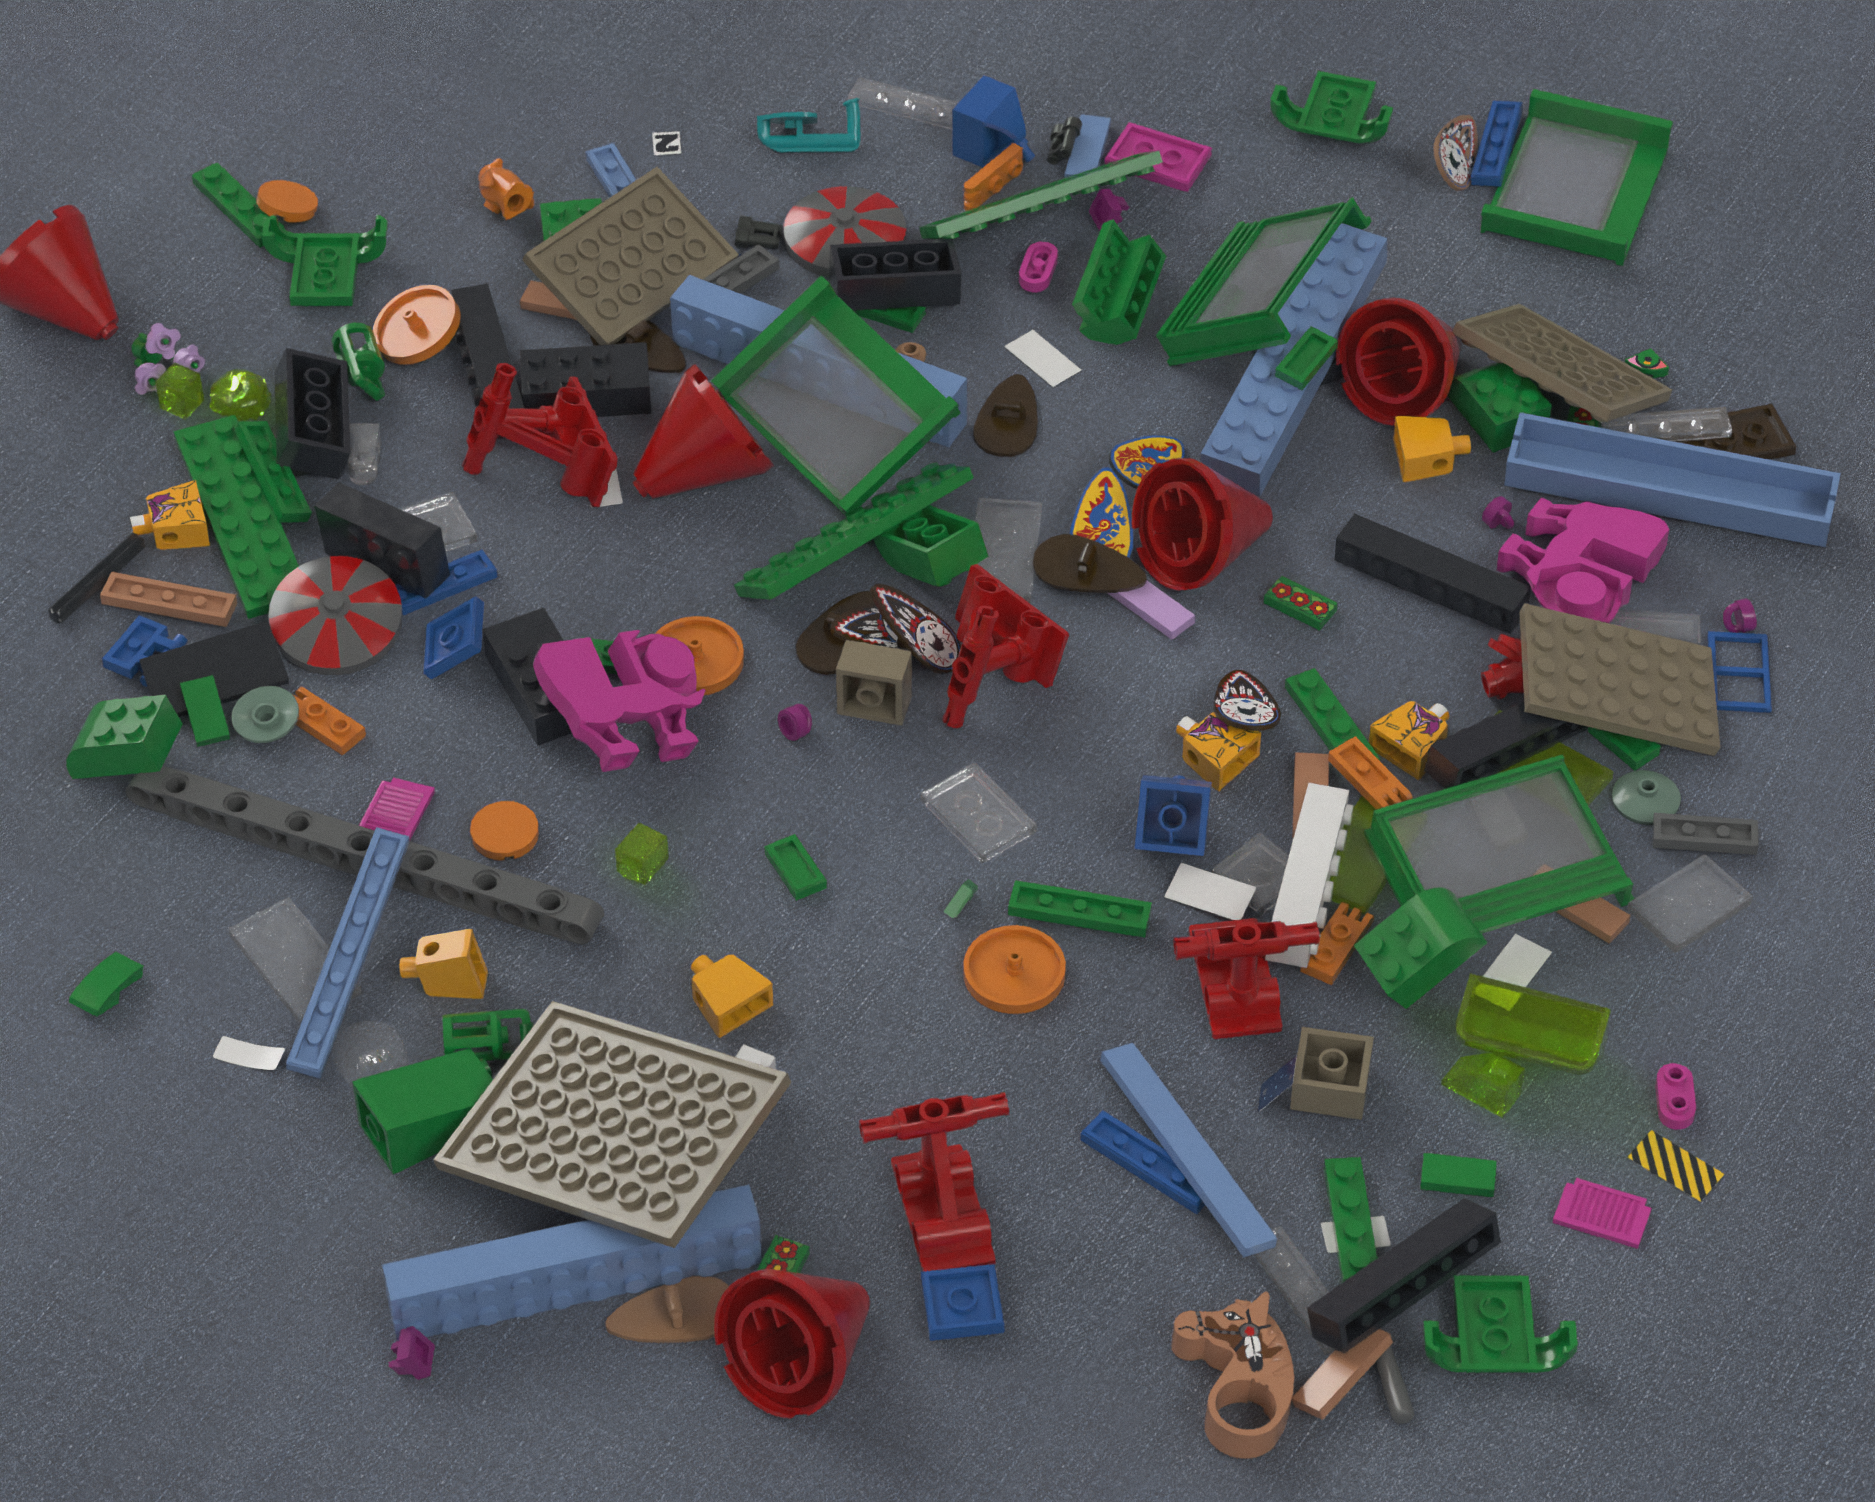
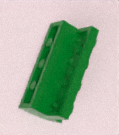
[1072,219,1166,345]

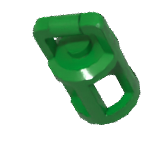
[331,322,385,401]
[442,1009,534,1061]

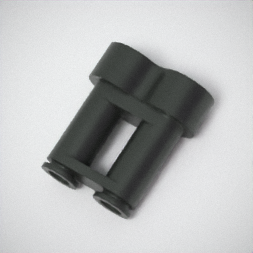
[1047,117,1082,165]
[735,215,782,249]

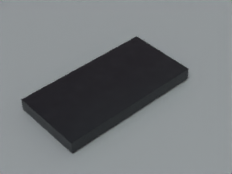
[139,621,289,717]

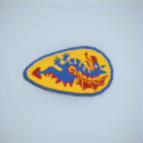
[1109,435,1185,489]
[1070,467,1133,558]

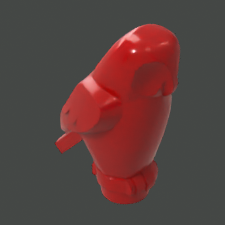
[1481,634,1524,699]

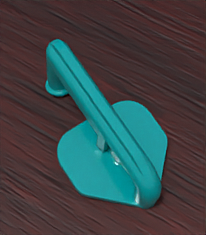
[757,98,861,153]

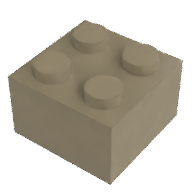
[836,640,912,726]
[1290,1027,1374,1120]

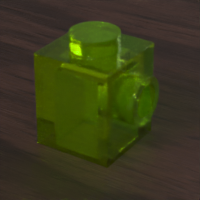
[155,362,205,420]
[615,822,669,885]

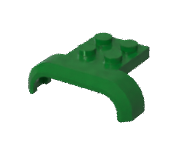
[1270,71,1393,144]
[262,215,388,306]
[1423,1275,1578,1373]

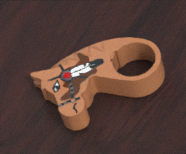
[1171,1292,1294,1459]

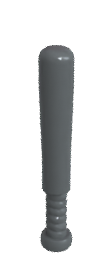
[1376,1327,1414,1424]

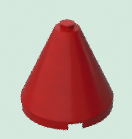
[0,205,119,340]
[1336,298,1462,426]
[632,364,774,499]
[1132,458,1273,590]
[714,1269,870,1419]

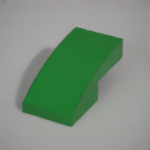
[69,952,144,1017]

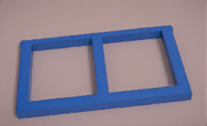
[1707,631,1772,713]

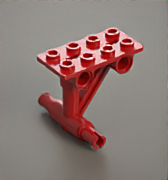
[462,363,617,507]
[942,564,1069,728]
[1173,918,1320,1039]
[859,1092,1009,1272]

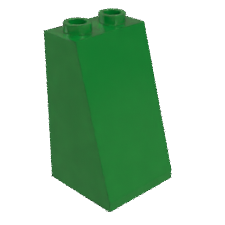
[352,1048,493,1175]

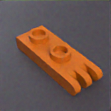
[964,143,1023,211]
[292,687,366,756]
[1328,736,1413,809]
[1300,902,1374,985]

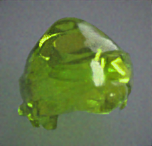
[209,369,272,421]

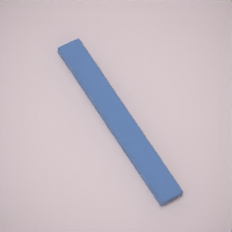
[286,827,409,1079]
[1100,1043,1277,1257]

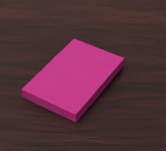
[1105,122,1212,192]

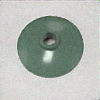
[232,686,299,743]
[1612,770,1681,825]

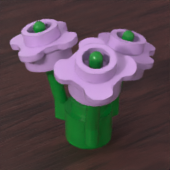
[132,323,205,395]

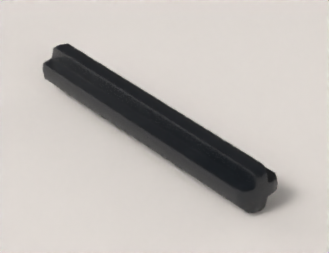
[48,533,145,623]

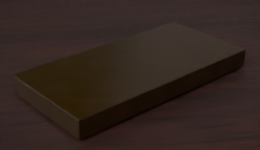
[1652,403,1797,460]

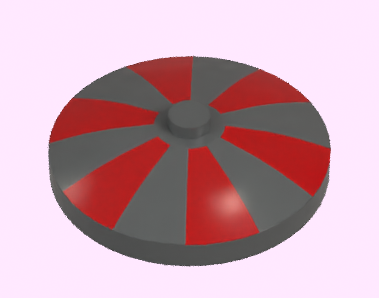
[784,186,906,277]
[269,556,403,675]

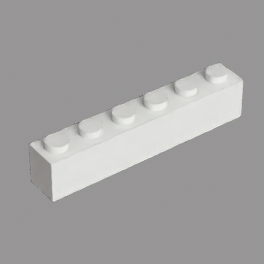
[1266,783,1354,968]

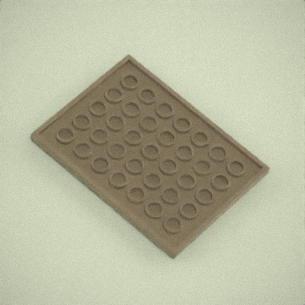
[433,1001,791,1248]

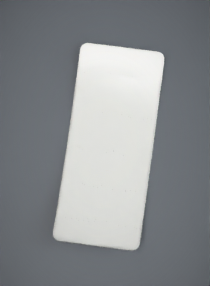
[213,1036,285,1070]

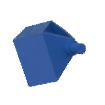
[952,76,1035,168]
[1135,775,1212,856]

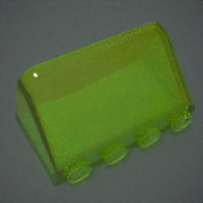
[1455,973,1611,1075]

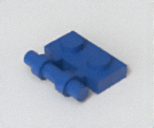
[102,615,188,687]

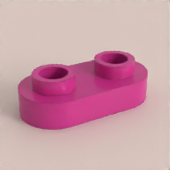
[1019,242,1058,293]
[1655,1063,1696,1130]

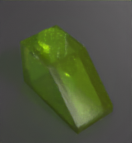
[1441,1052,1525,1118]

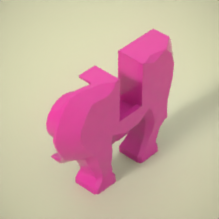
[1496,497,1669,623]
[533,630,705,772]

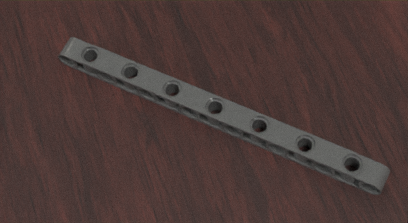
[125,766,605,945]

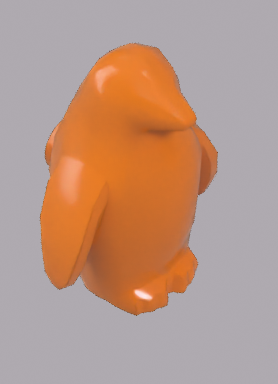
[478,158,535,220]

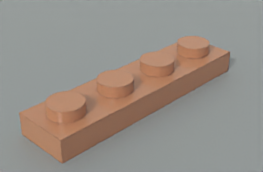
[100,572,237,627]

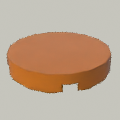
[257,180,318,223]
[470,801,539,860]

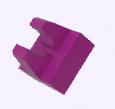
[1088,189,1129,231]
[388,1326,435,1380]

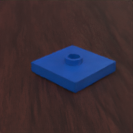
[423,596,484,679]
[921,1264,1005,1341]

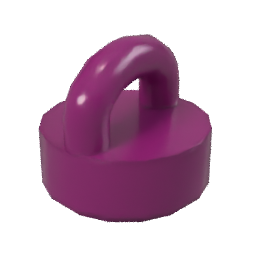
[1482,496,1514,529]
[1723,598,1757,633]
[777,703,812,741]

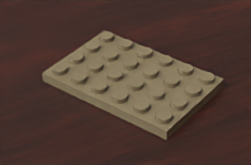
[522,167,739,345]
[1453,304,1673,422]
[1519,603,1720,756]

